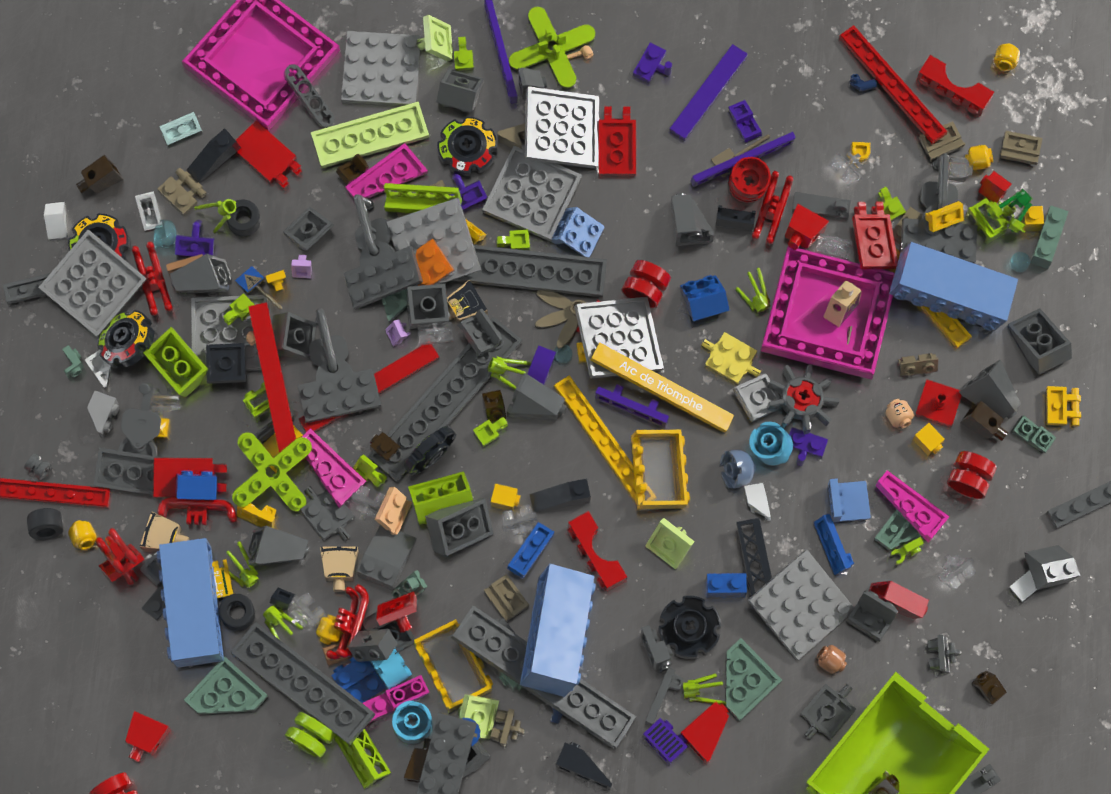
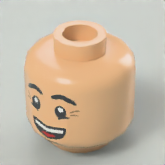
[885,399,914,428]

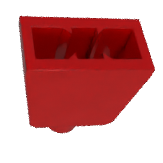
[785,204,829,250]
[125,711,171,762]

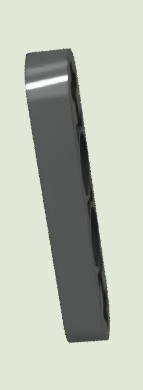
[284,64,334,128]

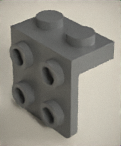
[846,590,898,642]

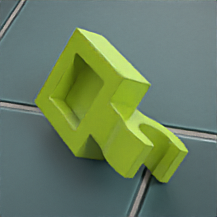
[454,37,474,71]
[878,187,906,221]
[496,230,530,250]
[223,293,255,326]
[473,417,508,447]
[353,454,387,487]
[890,537,924,565]

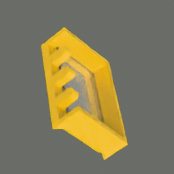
[631,430,690,510]
[414,619,493,713]

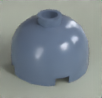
[720,450,756,488]

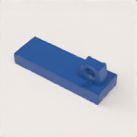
[813,514,854,575]
[507,522,555,579]

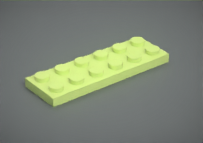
[311,102,429,168]

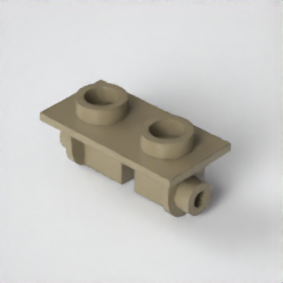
[898,353,938,376]

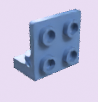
[551,207,604,257]
[828,479,871,522]

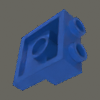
[331,657,386,703]

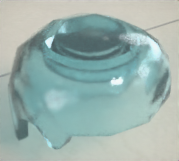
[153,220,177,248]

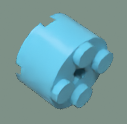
[749,422,793,465]
[370,649,412,690]
[392,701,432,744]

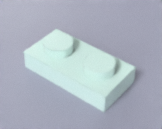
[159,112,202,145]

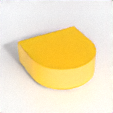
[851,142,870,162]

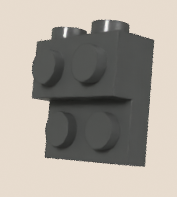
[640,625,673,672]

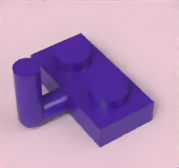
[633,42,672,83]
[449,174,487,210]
[175,220,215,256]
[789,427,828,466]

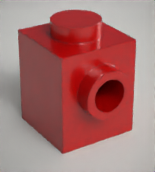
[978,171,1012,203]

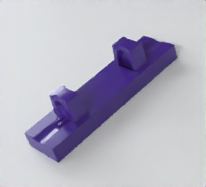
[595,384,669,428]

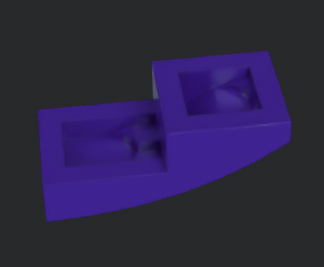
[728,100,762,143]
[528,345,556,385]

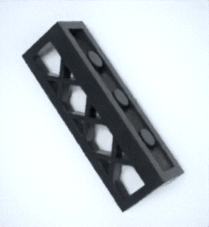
[736,518,772,596]

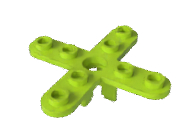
[509,7,595,88]
[232,432,312,511]

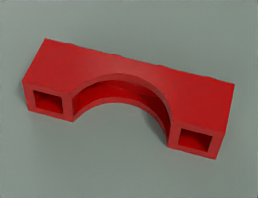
[917,55,994,116]
[567,511,627,592]

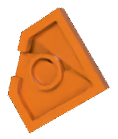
[416,239,455,286]

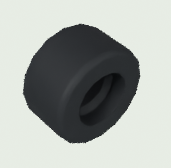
[227,199,261,237]
[26,508,64,540]
[219,594,255,631]

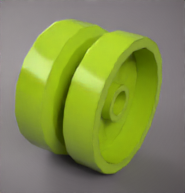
[284,712,336,759]

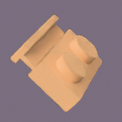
[374,487,413,535]

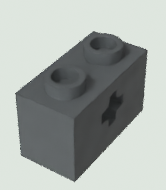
[348,629,398,662]

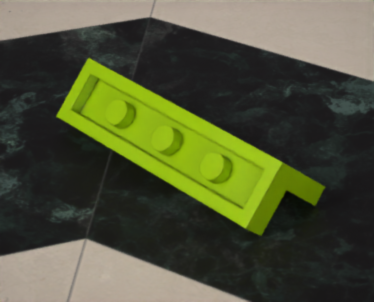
[384,183,462,213]
[334,729,391,789]

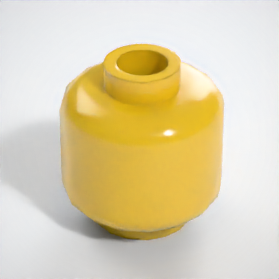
[994,43,1020,71]
[965,145,993,171]
[68,520,96,550]
[316,614,343,645]

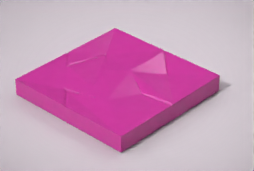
[182,0,340,131]
[761,246,895,380]

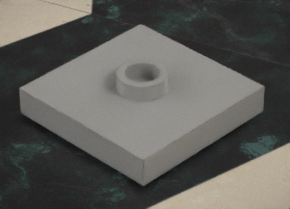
[733,373,783,422]

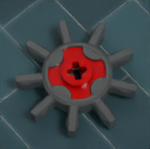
[767,364,839,434]

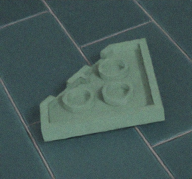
[726,638,782,722]
[184,656,268,714]

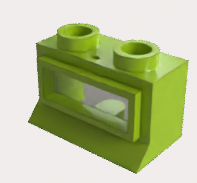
[966,198,1008,244]
[243,382,289,423]

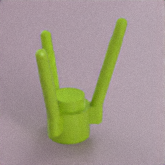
[194,199,236,233]
[736,267,771,313]
[488,356,532,390]
[221,541,259,589]
[263,605,303,640]
[683,674,726,705]

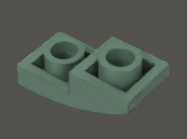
[1011,415,1056,453]

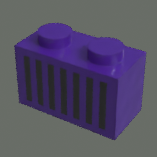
[642,718,688,766]

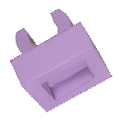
[291,255,312,278]
[385,320,411,346]

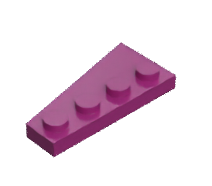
[345,143,428,199]
[302,428,366,508]
[875,470,949,543]

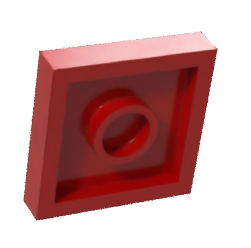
[915,379,962,428]
[99,544,145,585]
[376,591,417,632]

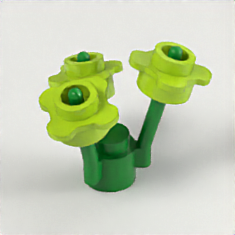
[986,188,1033,233]

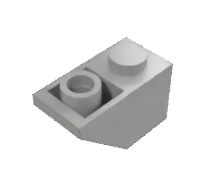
[87,390,119,438]

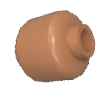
[817,645,847,674]

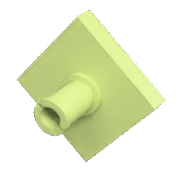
[417,15,454,62]
[645,518,694,570]
[458,694,499,739]

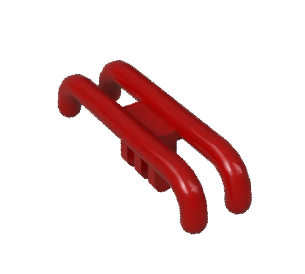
[752,171,793,245]
[132,241,173,316]
[157,497,237,525]
[95,528,137,573]
[326,584,369,660]

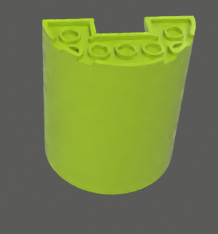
[806,672,989,794]

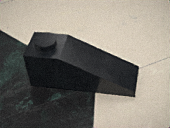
[187,128,241,183]
[530,478,591,513]
[556,742,612,790]

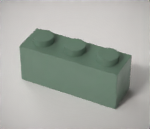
[1030,205,1069,269]

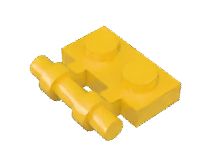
[1046,386,1081,427]

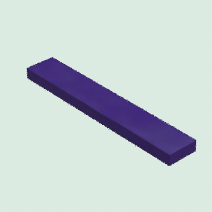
[484,0,518,104]
[669,44,748,141]
[690,132,796,187]

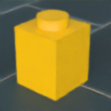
[1020,206,1044,232]
[913,423,945,456]
[491,484,521,512]

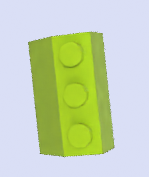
[143,327,208,397]
[408,471,473,525]

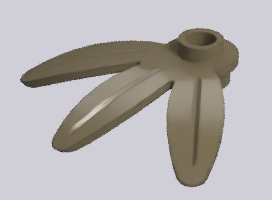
[535,290,586,348]

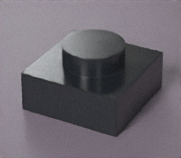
[270,587,296,610]

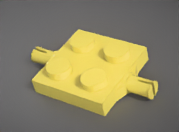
[701,332,761,384]

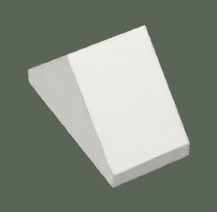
[135,191,163,231]
[44,202,68,241]

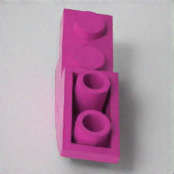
[363,675,430,723]

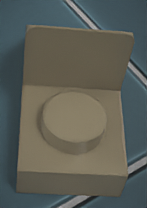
[497,123,525,149]

